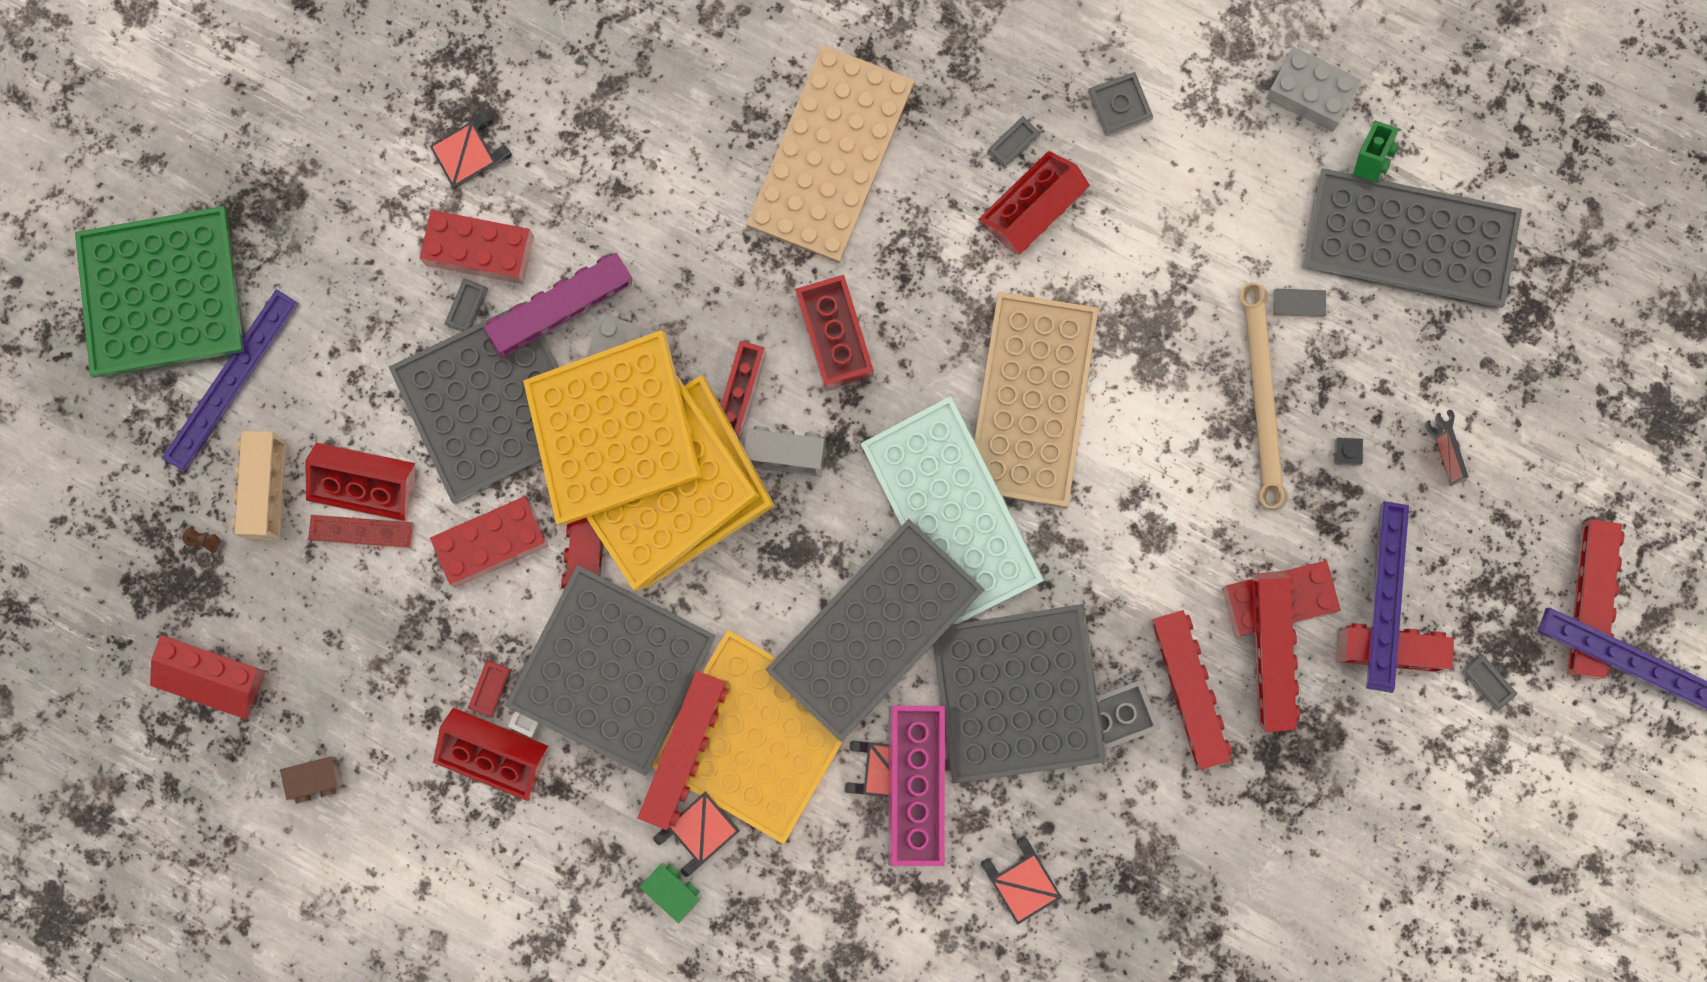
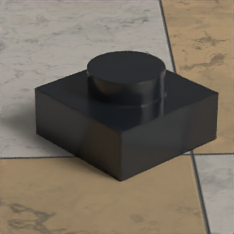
[1335,437,1363,466]

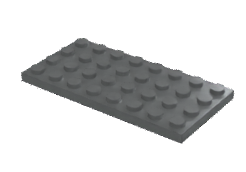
[1302,168,1522,308]
[765,519,985,742]

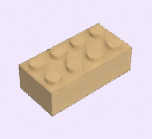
[232,431,286,541]

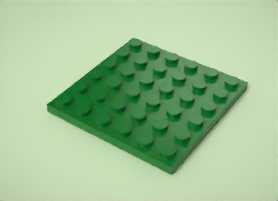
[75,206,244,378]

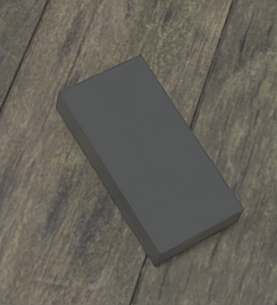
[987,116,1041,169]
[444,278,488,332]
[1273,289,1326,317]
[1461,654,1518,711]

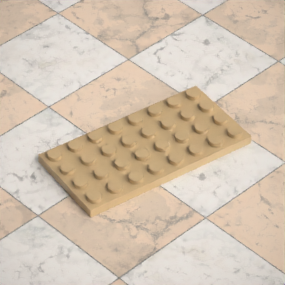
[746,45,915,263]
[974,292,1099,508]

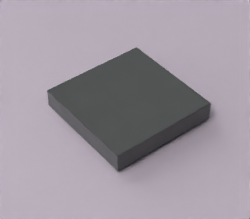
[1088,72,1153,136]

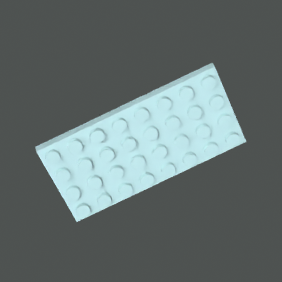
[861,396,1045,625]

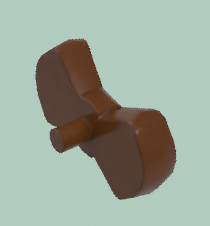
[182,527,221,553]

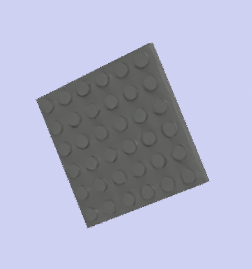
[389,301,559,504]
[504,565,716,776]
[933,604,1107,784]

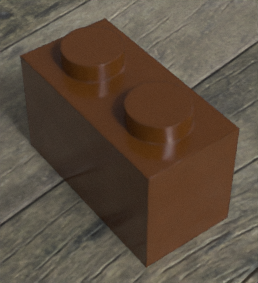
[280,756,343,804]

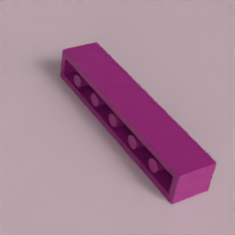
[484,253,632,360]

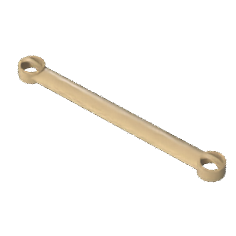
[1240,282,1288,509]

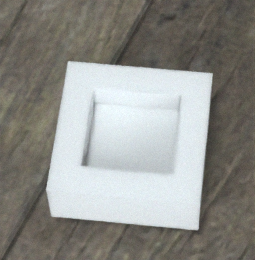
[508,712,540,738]

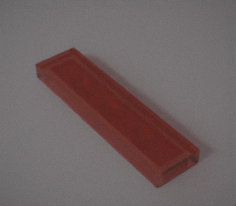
[308,515,414,549]

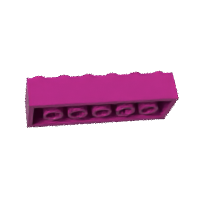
[888,706,945,866]

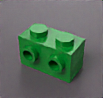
[1353,120,1399,183]
[639,863,702,923]

